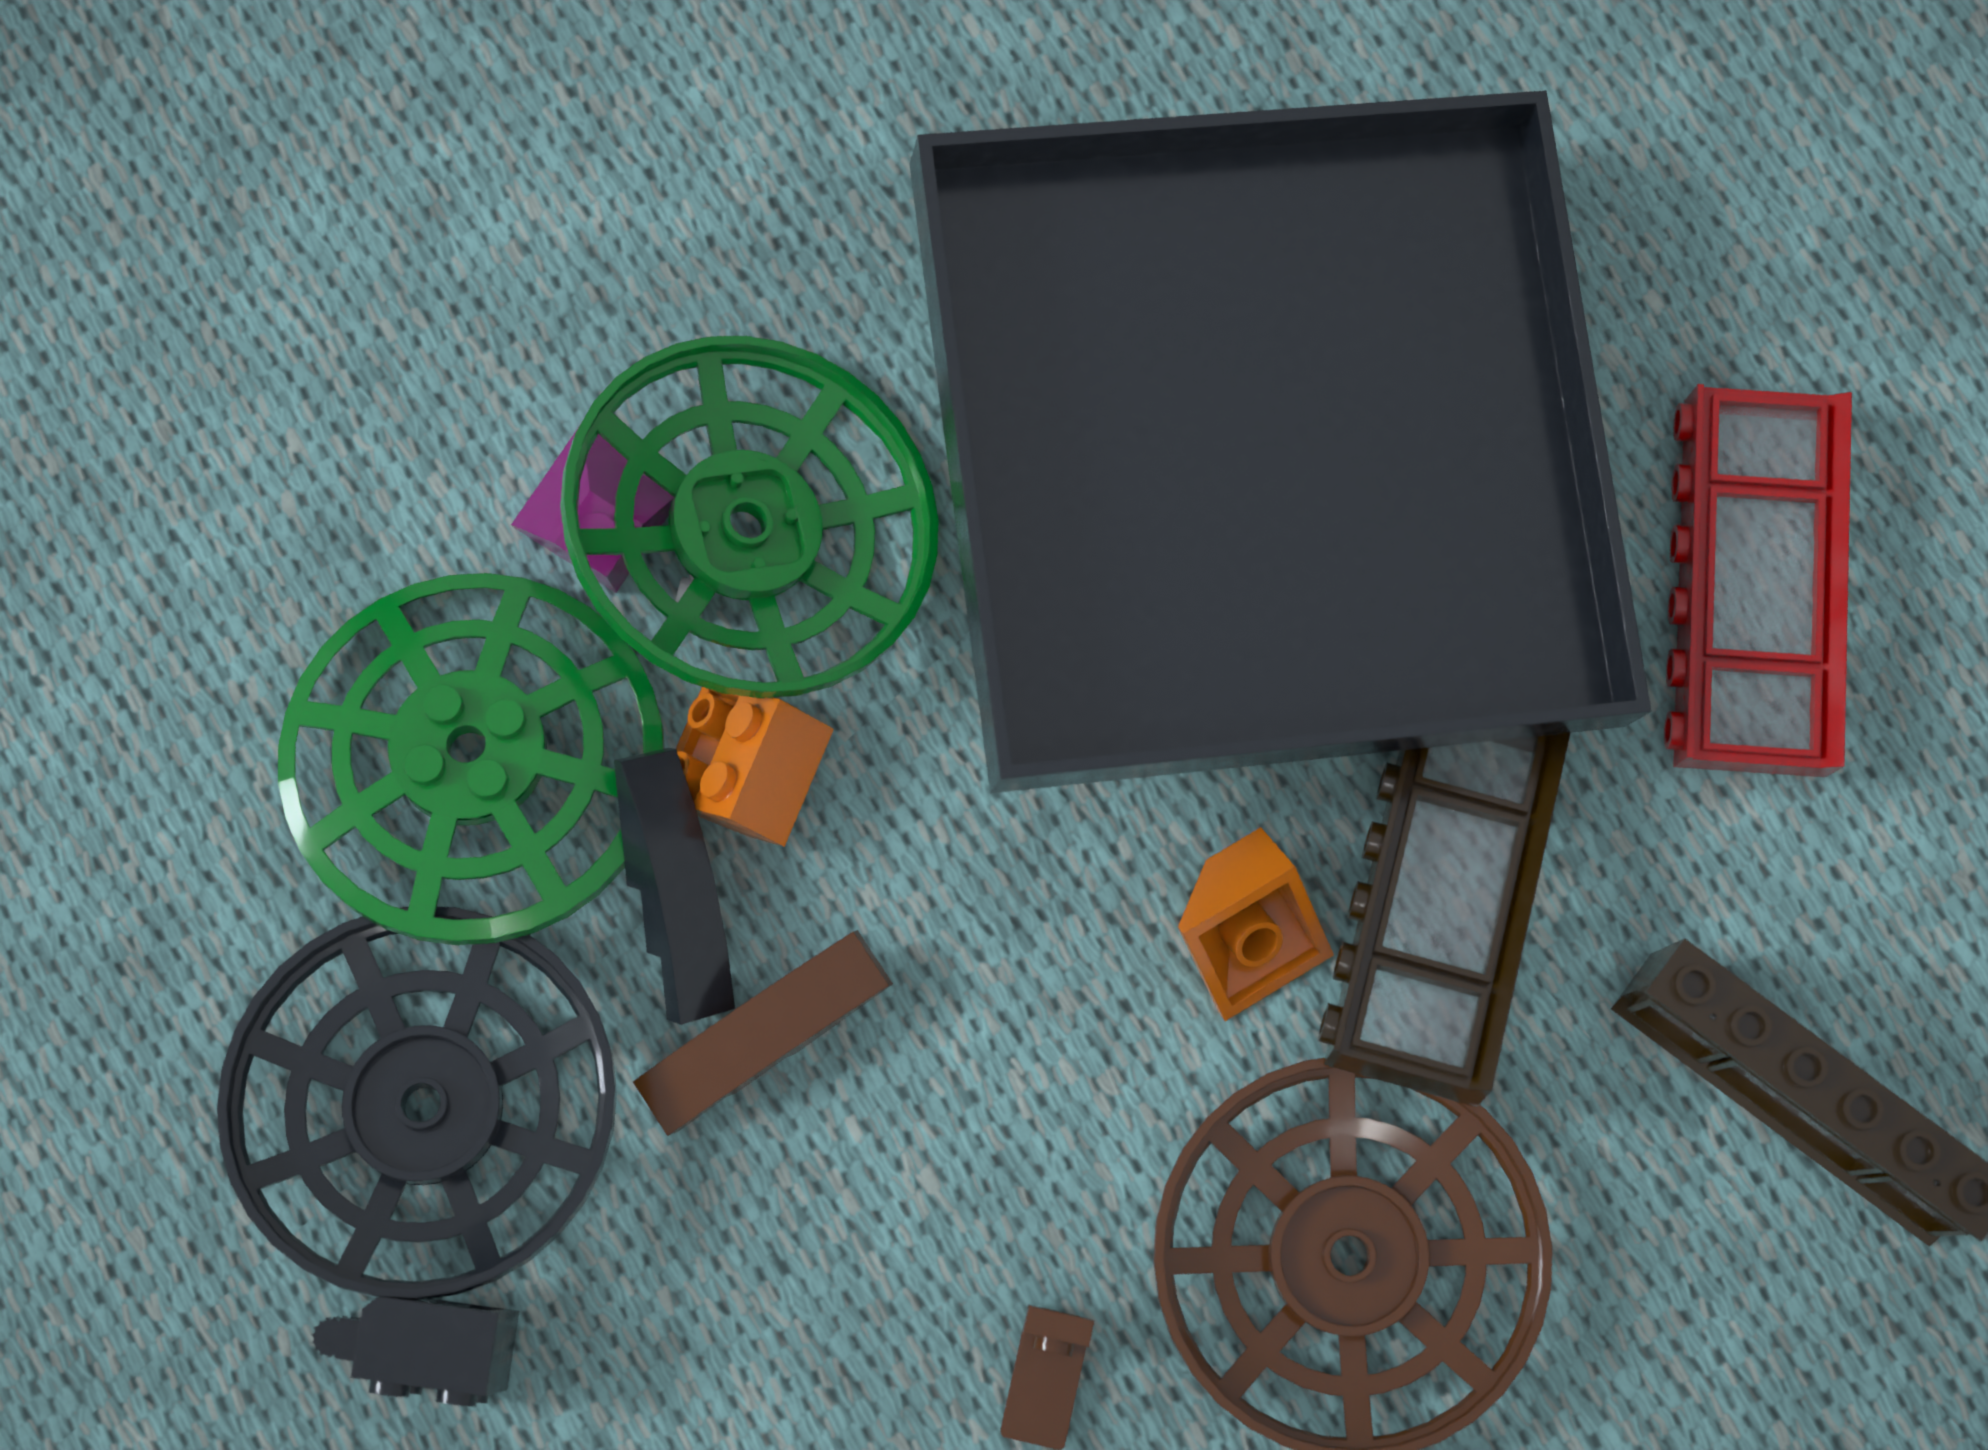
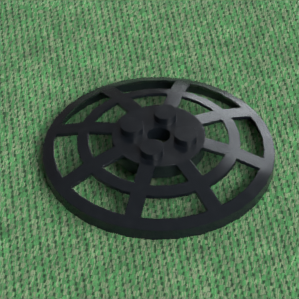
[217,906,617,1300]

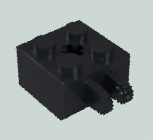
[311,1296,519,1407]

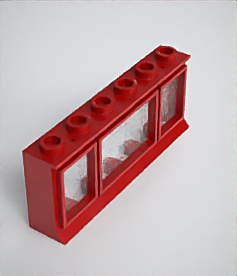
[1664,384,1852,777]

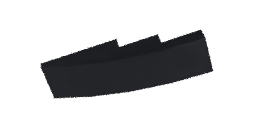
[614,748,735,1025]

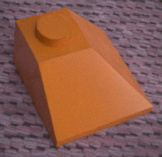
[1178,827,1334,1021]

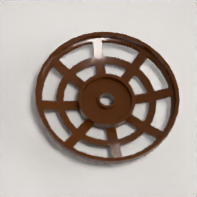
[1153,1058,1553,1450]

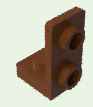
[1000,1304,1095,1450]

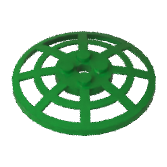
[560,336,939,698]
[278,573,665,946]

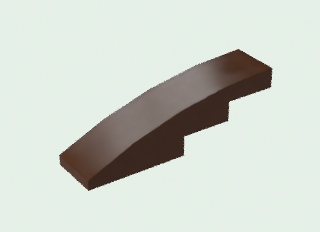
[633,930,893,1136]

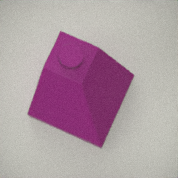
[511,425,674,593]

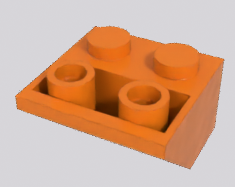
[676,687,834,847]

